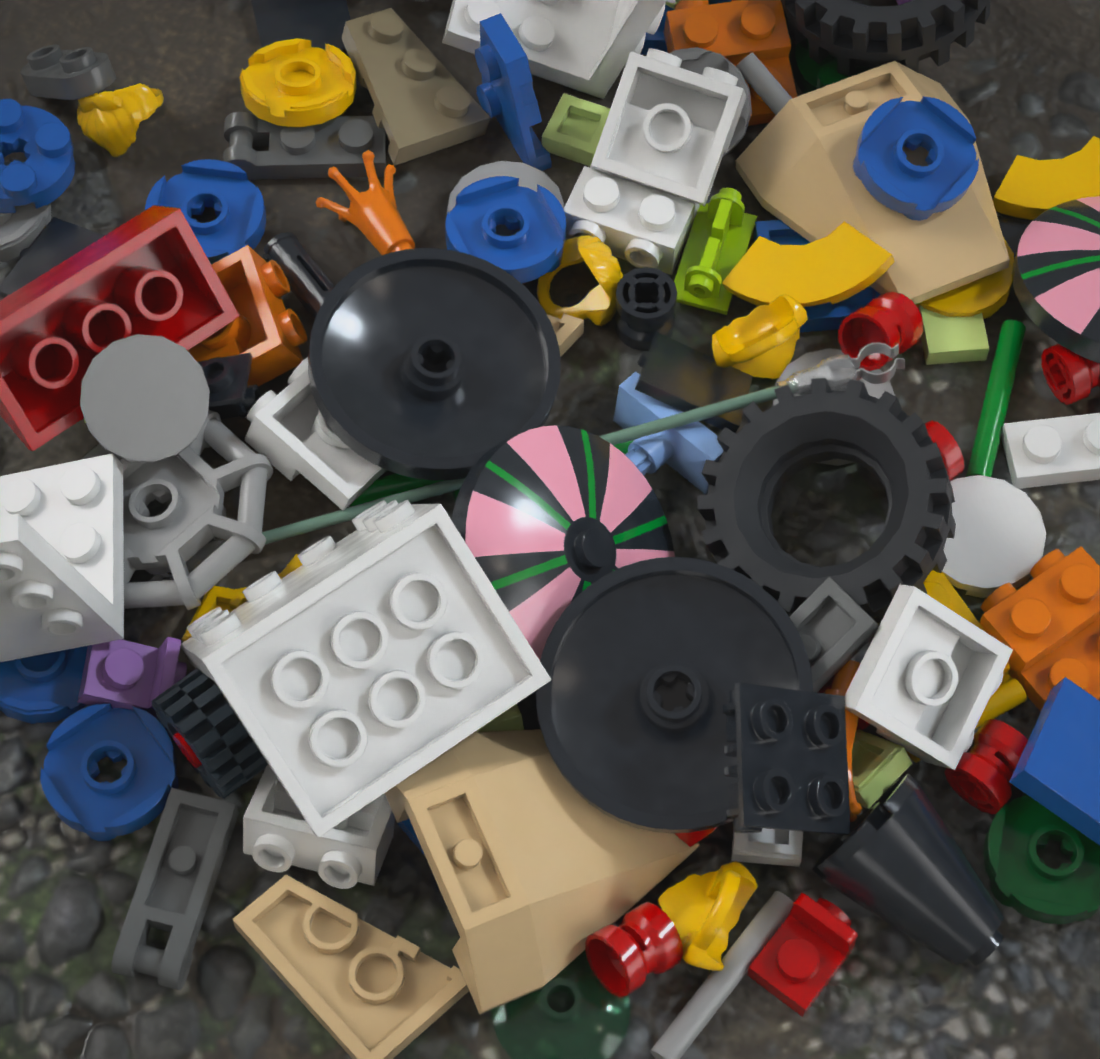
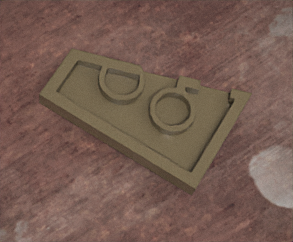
[341,8,491,166]

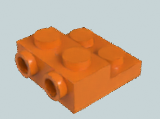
[664,0,797,126]
[188,245,307,386]
[979,546,1100,711]

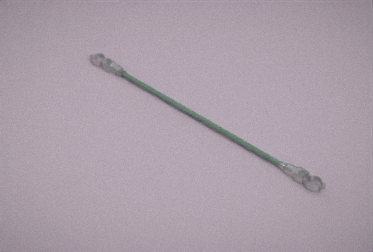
[129,342,905,583]

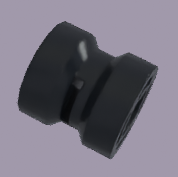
[614,267,677,351]

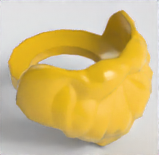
[77,83,164,157]
[537,235,624,326]
[712,294,808,379]
[658,861,758,971]

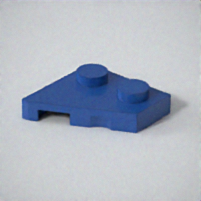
[475,13,551,171]

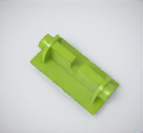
[674,188,757,315]

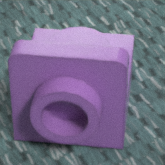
[77,637,187,718]

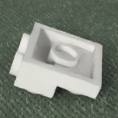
[591,48,746,206]
[564,166,713,275]
[245,357,387,511]
[845,584,1013,770]
[243,764,395,889]

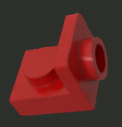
[747,893,858,1017]

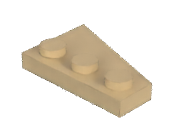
[233,875,469,1059]

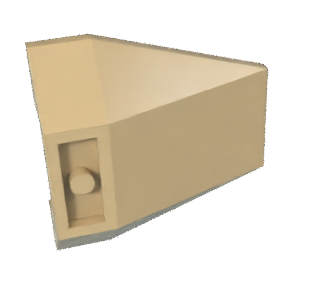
[736,61,1010,304]
[385,729,700,1014]

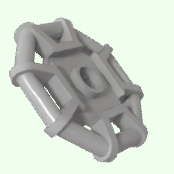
[80,409,273,610]

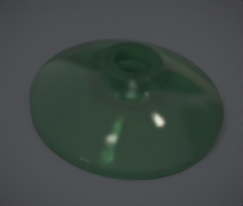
[491,950,630,1059]

